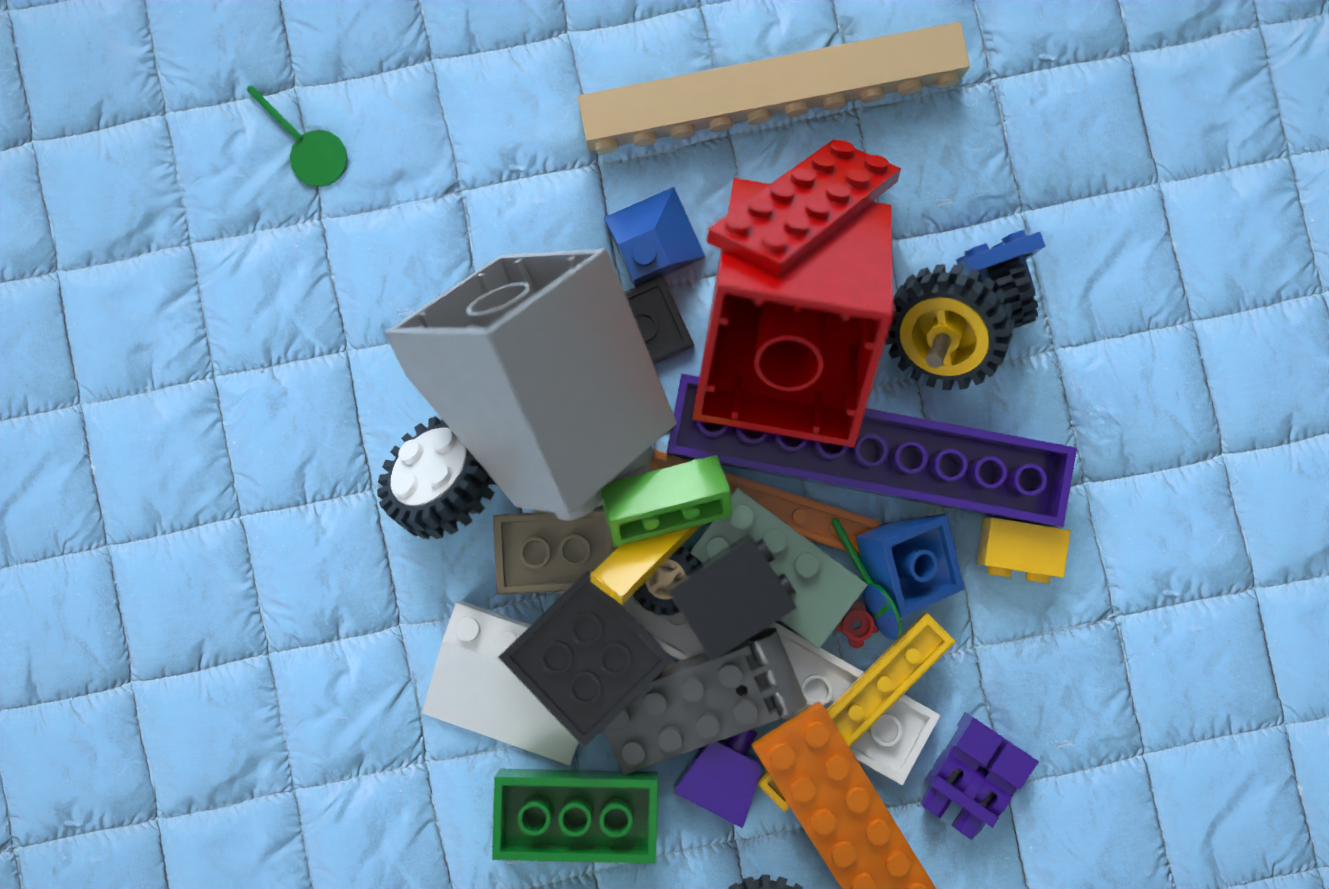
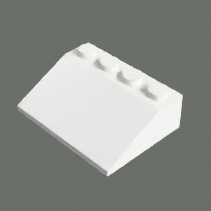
[422,601,578,765]

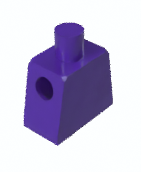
[673,729,762,828]

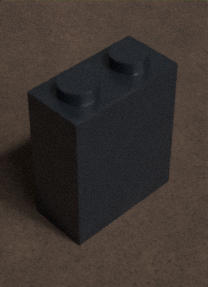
[666,534,797,662]

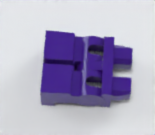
[920,712,1039,840]

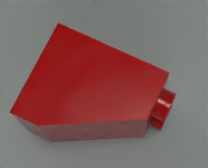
[692,178,893,447]

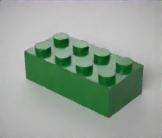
[492,768,658,864]

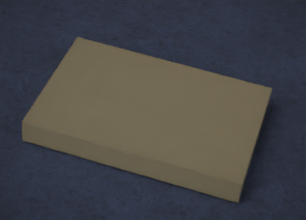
[493,509,615,595]

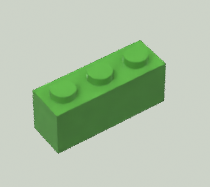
[600,455,733,547]

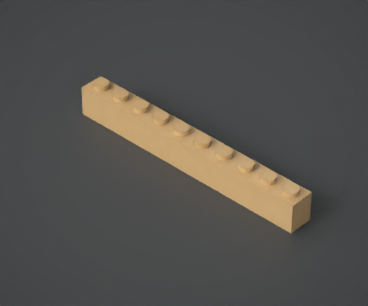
[577,21,970,154]

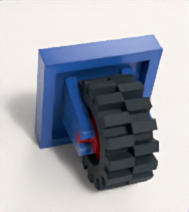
[948,230,1046,329]

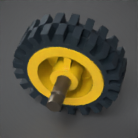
[885,264,1014,390]

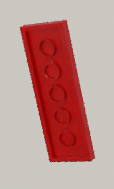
[706,139,901,277]

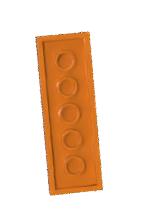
[751,700,936,889]

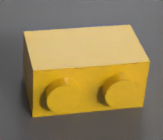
[976,518,1071,584]

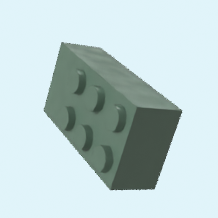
[690,486,868,649]

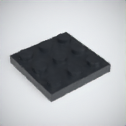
[498,570,674,747]

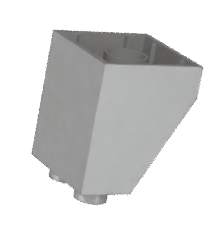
[384,249,677,521]

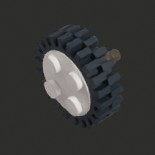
[377,416,497,540]

